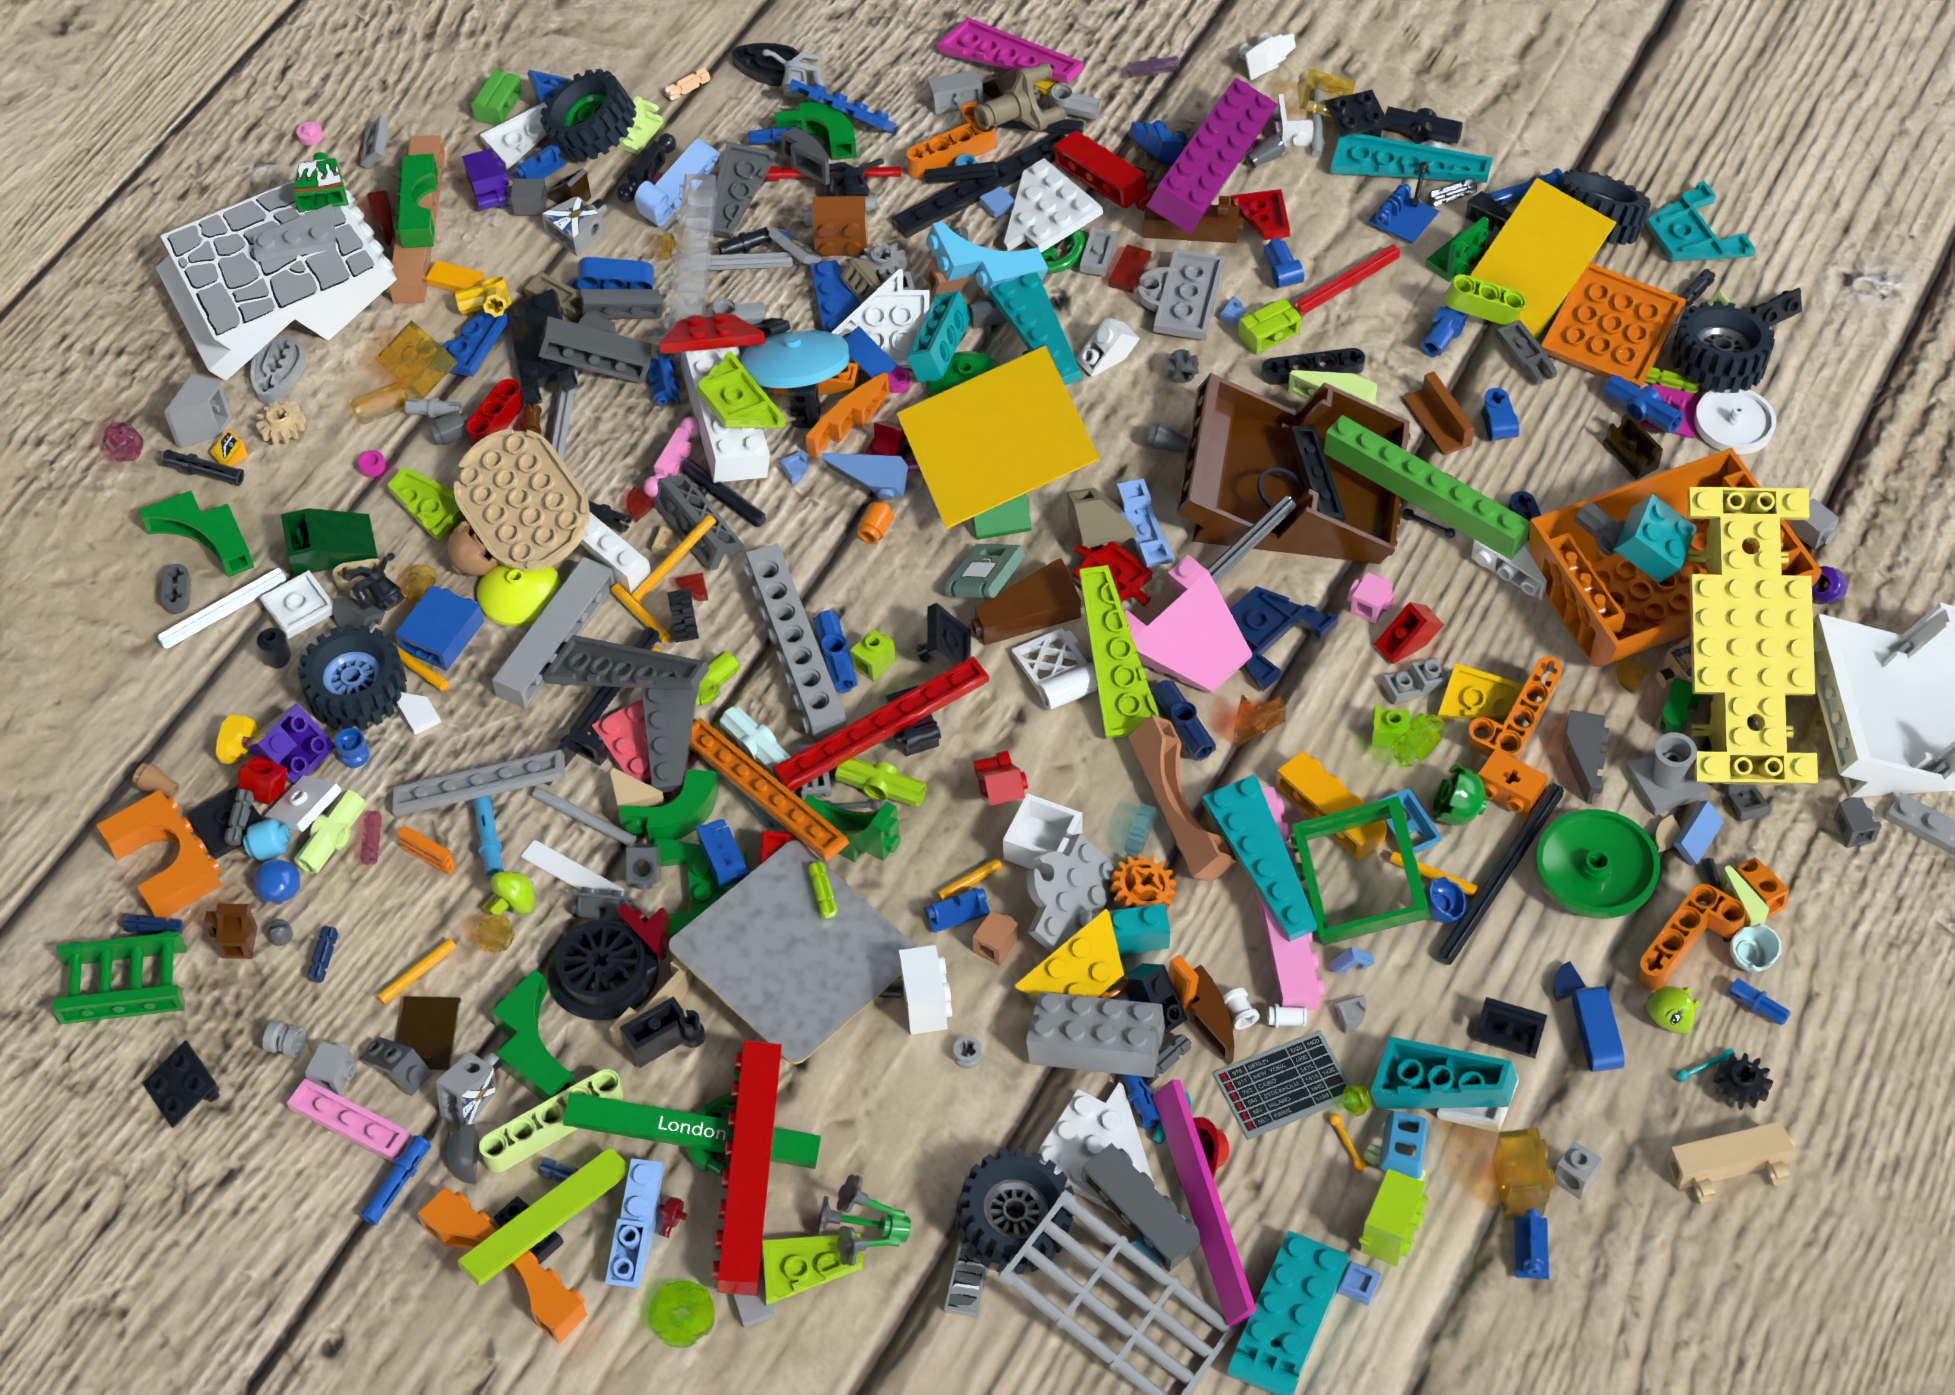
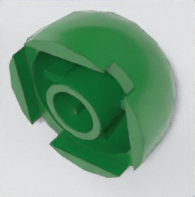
[1433,764,1488,826]

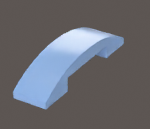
[1117,478,1174,568]

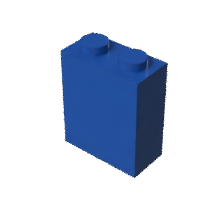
[394,585,484,671]

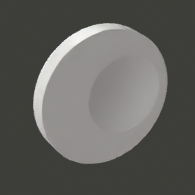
[1694,387,1776,455]

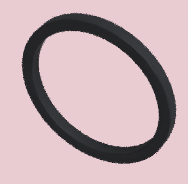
[1257,467,1306,509]

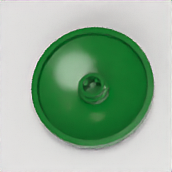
[1535,809,1660,919]

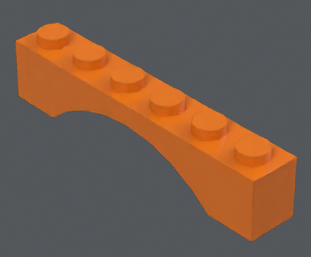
[417,1186,587,1344]

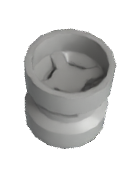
[263,1021,305,1058]

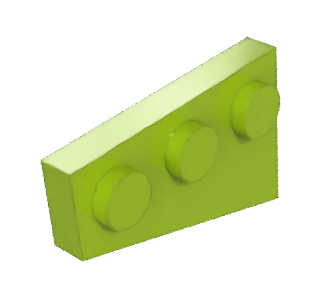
[762,1233,863,1306]

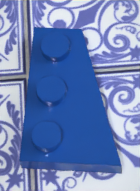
[424,309,509,377]

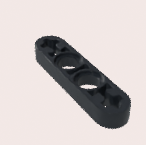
[1261,348,1365,385]

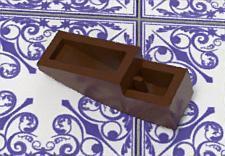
[1190,965,1235,1065]

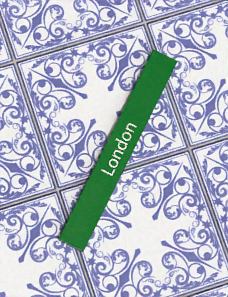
[563,1092,821,1169]

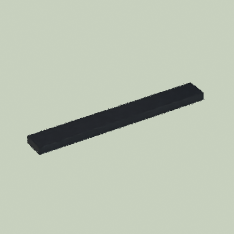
[892,130,1066,239]

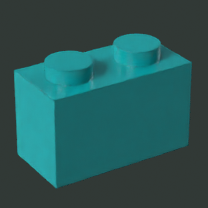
[1109,903,1170,955]

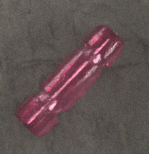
[360,810,382,865]

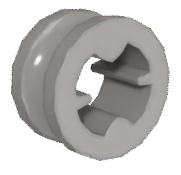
[953,1036,982,1068]

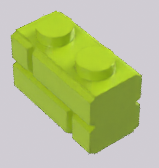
[1238,298,1301,355]

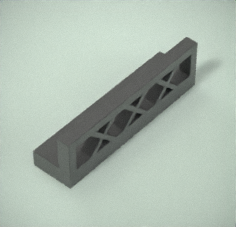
[651,475,744,571]

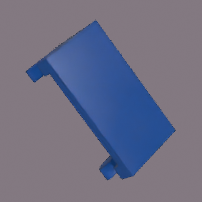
[696,819,750,889]

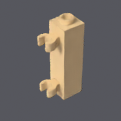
[1667,1121,1795,1205]

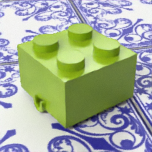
[1358,1168,1428,1266]

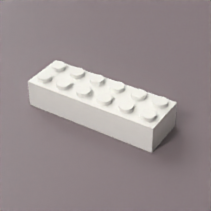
[680,346,770,483]

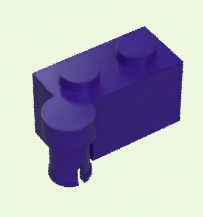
[462,148,510,212]

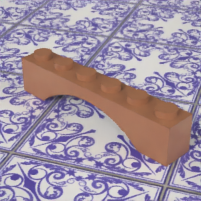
[1128,715,1237,882]

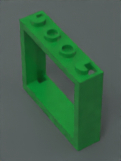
[1290,796,1431,945]

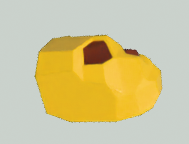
[216,715,258,765]

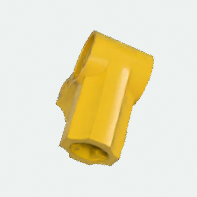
[455,276,512,317]

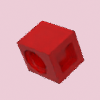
[237,755,287,805]

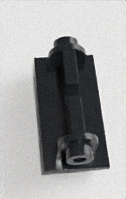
[1749,287,1802,327]

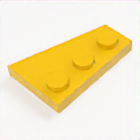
[1437,663,1538,719]

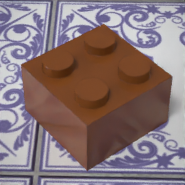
[812,196,868,256]

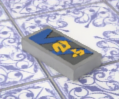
[769,228,822,265]

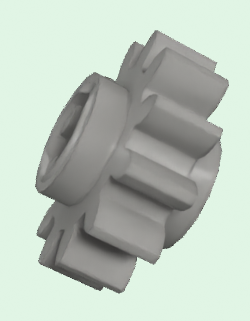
[860,241,907,284]

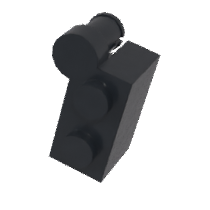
[885,685,941,757]
[619,996,706,1068]

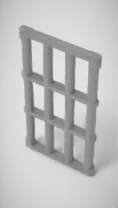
[997,1189,1239,1395]

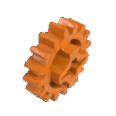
[1110,853,1177,910]

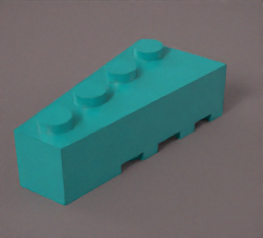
[1370,1036,1518,1109]

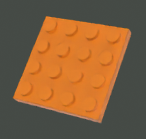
[1541,263,1686,388]

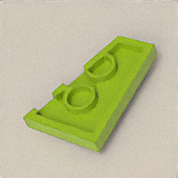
[387,467,463,542]

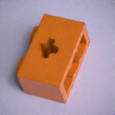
[1478,749,1548,817]

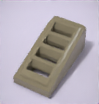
[840,258,882,303]

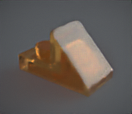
[1233,695,1287,747]

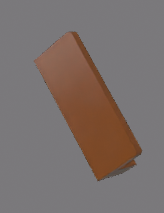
[1404,371,1475,455]

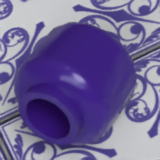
[1812,566,1848,604]

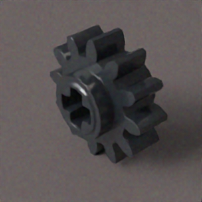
[1713,1053,1773,1110]

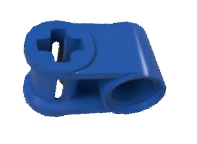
[1481,388,1519,441]

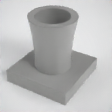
[1626,732,1709,815]

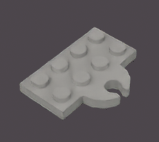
[1138,249,1226,340]
[1026,833,1117,953]

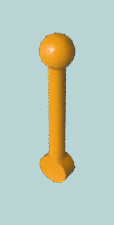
[1329,1113,1367,1172]

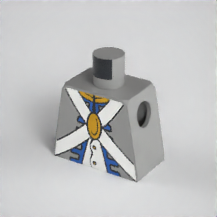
[542,197,607,256]
[436,1052,502,1128]

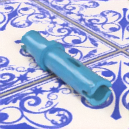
[473,796,504,878]

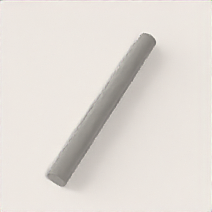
[1312,78,1324,157]
[533,787,636,846]

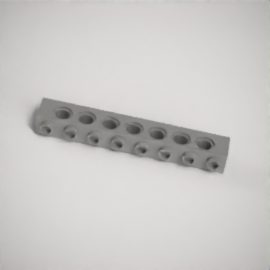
[743,543,847,743]

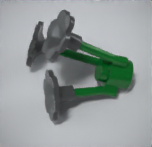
[817,1174,911,1266]

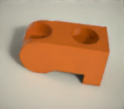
[1733,858,1789,918]

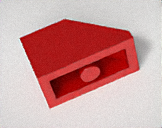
[1374,602,1444,664]

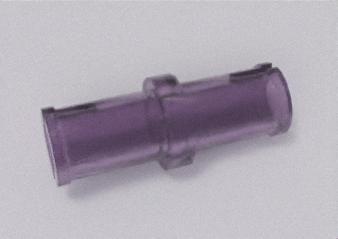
[1127,55,1180,78]

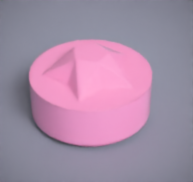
[296,121,323,146]

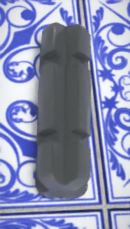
[224,789,254,846]
[1142,1034,1191,1084]

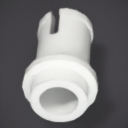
[1267,1004,1307,1029]

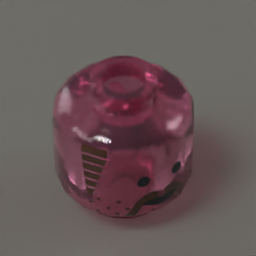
[102,422,144,462]

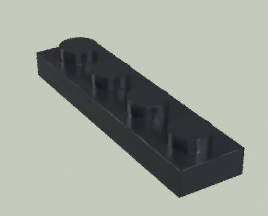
[1287,426,1346,522]

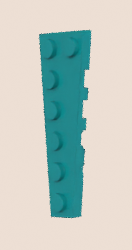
[1330,133,1493,183]
[989,272,1081,385]
[1202,774,1317,942]

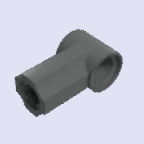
[1574,502,1626,556]

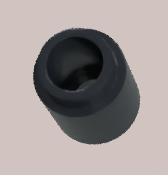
[257,628,291,669]

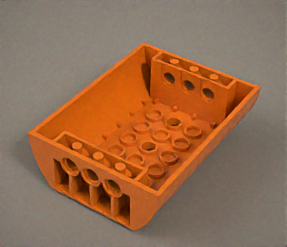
[1529,448,1822,667]

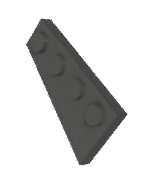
[641,683,700,793]

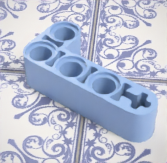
[635,139,721,227]

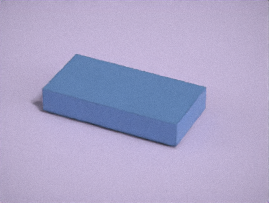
[1673,800,1724,865]

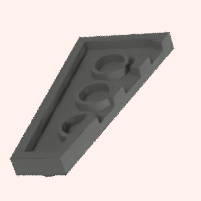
[705,142,777,239]

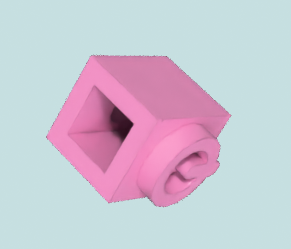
[1347,572,1395,624]

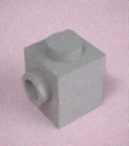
[1790,498,1839,550]
[305,1041,356,1096]

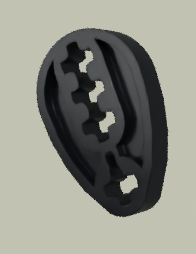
[732,43,801,86]

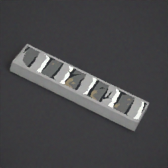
[944,1220,994,1318]

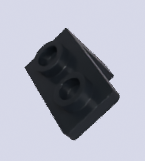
[545,727,607,786]

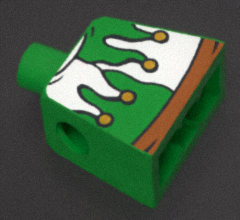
[293,152,349,212]

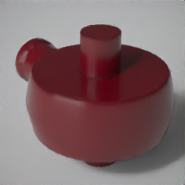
[657,1197,687,1238]

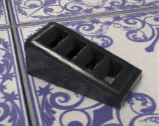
[1465,191,1512,231]

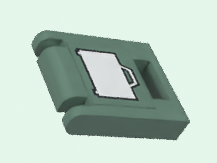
[944,544,1026,598]

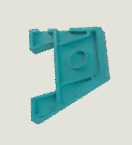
[1646,181,1755,262]

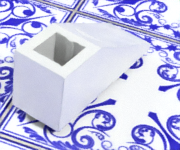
[1471,540,1547,601]

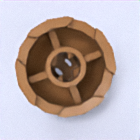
[447,521,500,576]

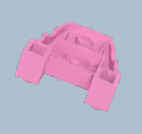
[1124,555,1252,694]

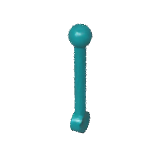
[1676,1048,1735,1082]

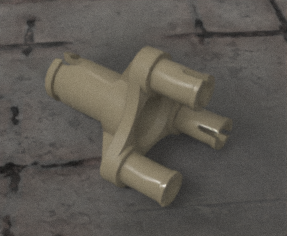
[974,62,1065,132]

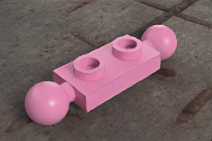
[643,417,699,498]

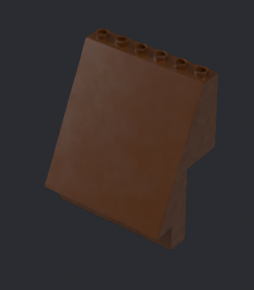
[1176,373,1410,564]

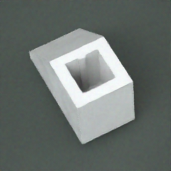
[1076,317,1140,376]

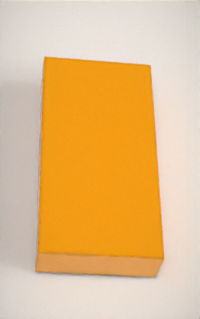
[425,260,485,292]

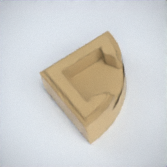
[651,526,679,556]
[1654,815,1682,853]

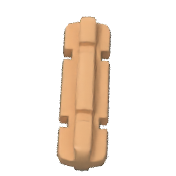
[665,68,710,101]

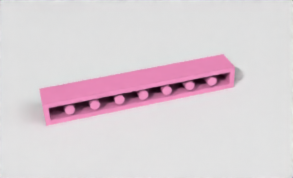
[1255,787,1324,1010]

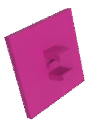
[1640,383,1703,439]

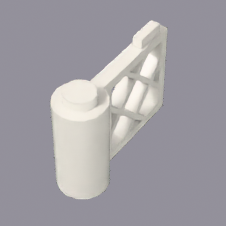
[1011,628,1098,711]

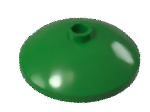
[926,351,1001,398]

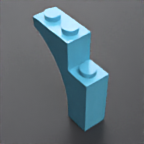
[926,222,1048,296]

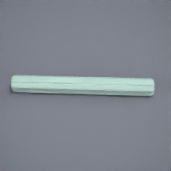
[158,568,286,649]

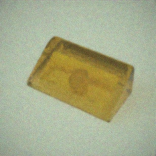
[349,382,408,425]

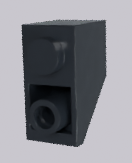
[1120,963,1188,1035]

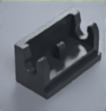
[788,383,821,428]
[1474,997,1547,1059]

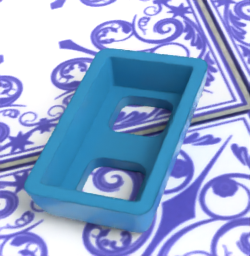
[1376,789,1441,854]
[1378,1111,1428,1179]

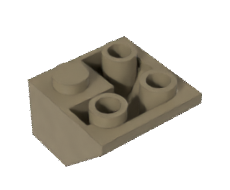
[1067,487,1137,547]

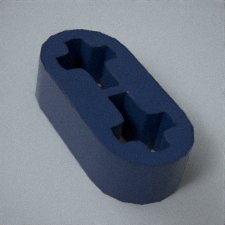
[1508,491,1541,540]

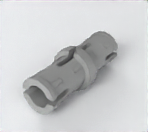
[405,397,463,419]

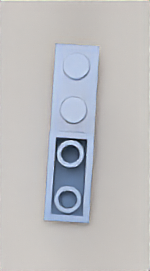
[605,1158,665,1289]

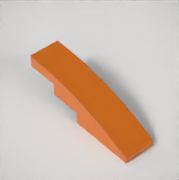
[805,372,890,458]

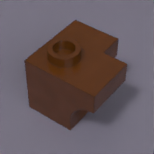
[204,903,258,959]

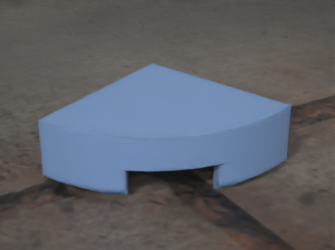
[1220,297,1246,327]
[779,450,807,485]
[1330,947,1375,973]

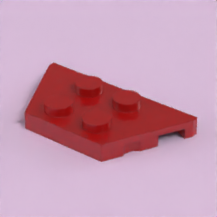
[660,313,765,354]

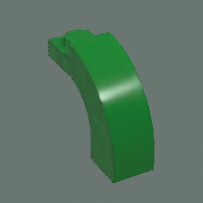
[775,102,857,160]
[619,769,719,843]

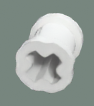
[1223,988,1260,1030]

